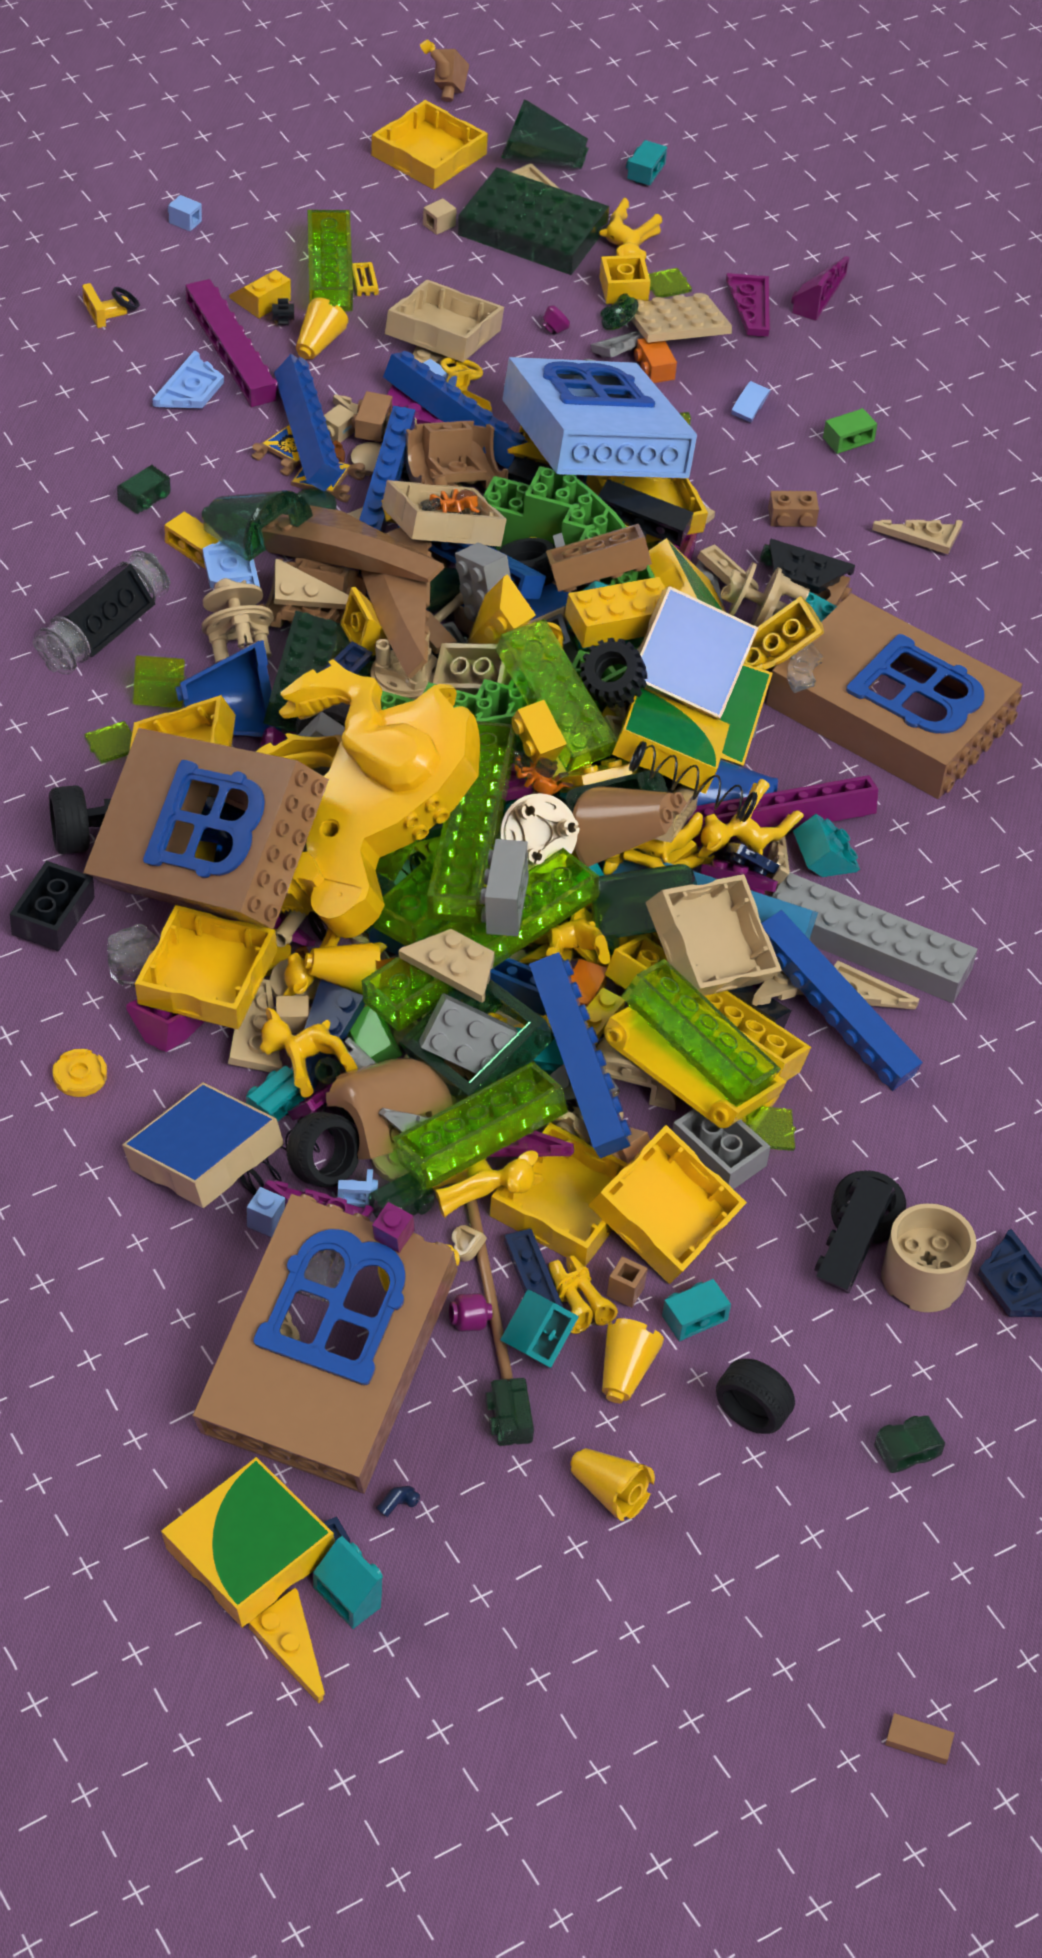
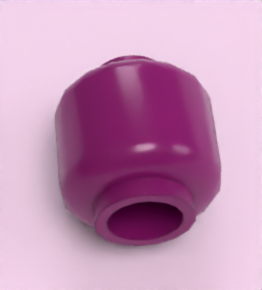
[449,1293,492,1332]

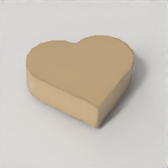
[452,1225,487,1262]

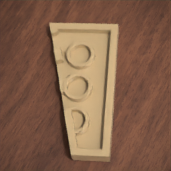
[228,979,282,1072]

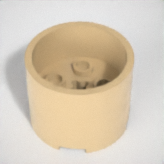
[881,1204,976,1312]

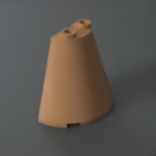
[573,786,687,868]

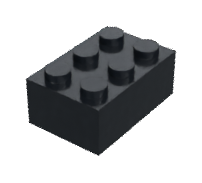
[9,861,95,951]

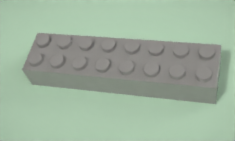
[772,872,977,1003]

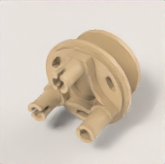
[721,562,810,627]
[201,578,274,664]
[371,631,438,700]
[500,793,580,872]

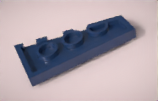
[291,979,367,1090]

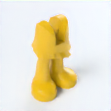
[548,1255,618,1334]

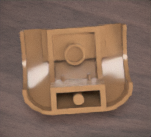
[405,421,508,489]
[259,557,367,643]
[326,1058,457,1160]

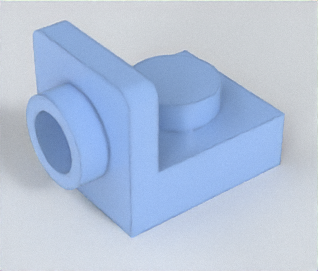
[338,1169,378,1207]

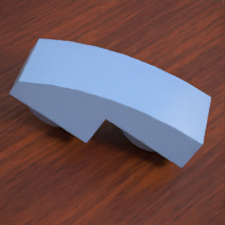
[731,381,770,423]

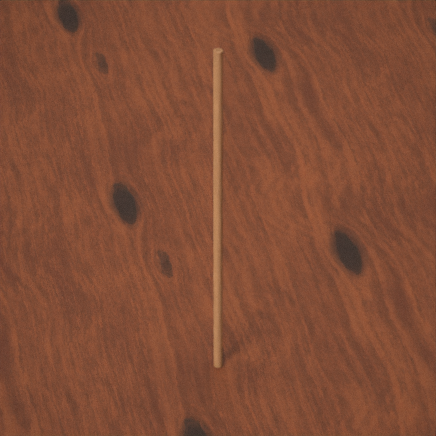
[436,1055,514,1385]

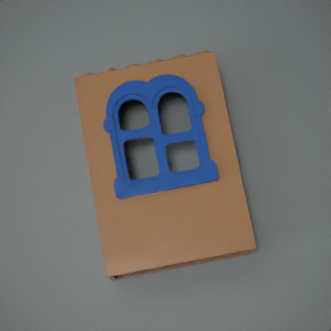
[766,593,1022,799]
[83,728,329,929]
[193,1194,457,1494]

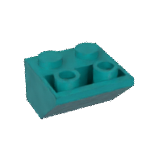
[793,814,860,877]
[500,1289,579,1368]
[313,1536,383,1629]

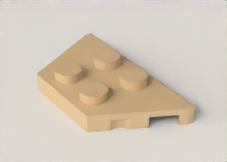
[399,929,495,1003]

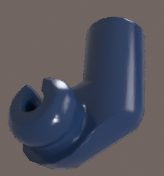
[376,1486,420,1518]

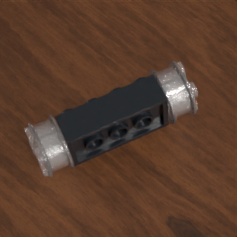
[33,551,171,674]

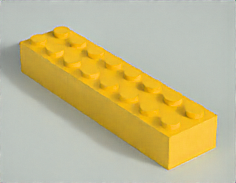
[605,935,811,1081]

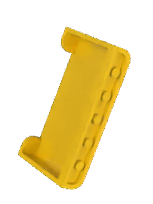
[604,988,787,1128]

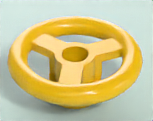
[440,357,483,380]

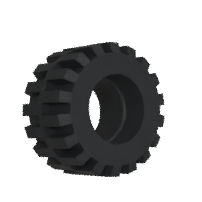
[580,638,648,708]

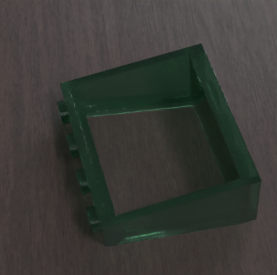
[399,979,555,1113]

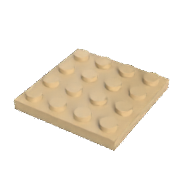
[624,293,732,342]

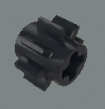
[272,298,294,325]

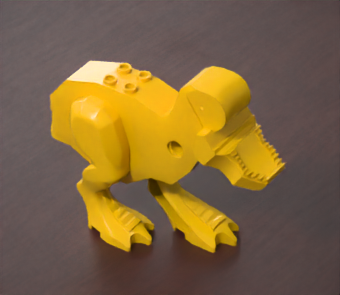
[256,659,480,939]

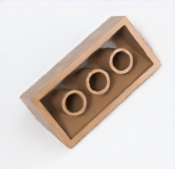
[546,524,652,592]

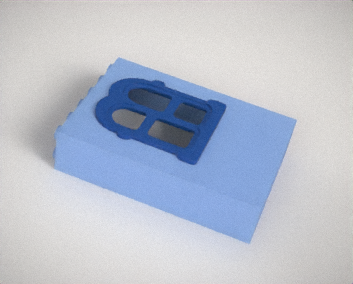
[502,357,697,478]

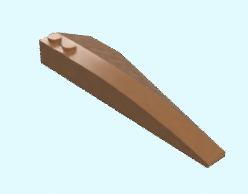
[257,506,445,583]
[361,527,432,679]

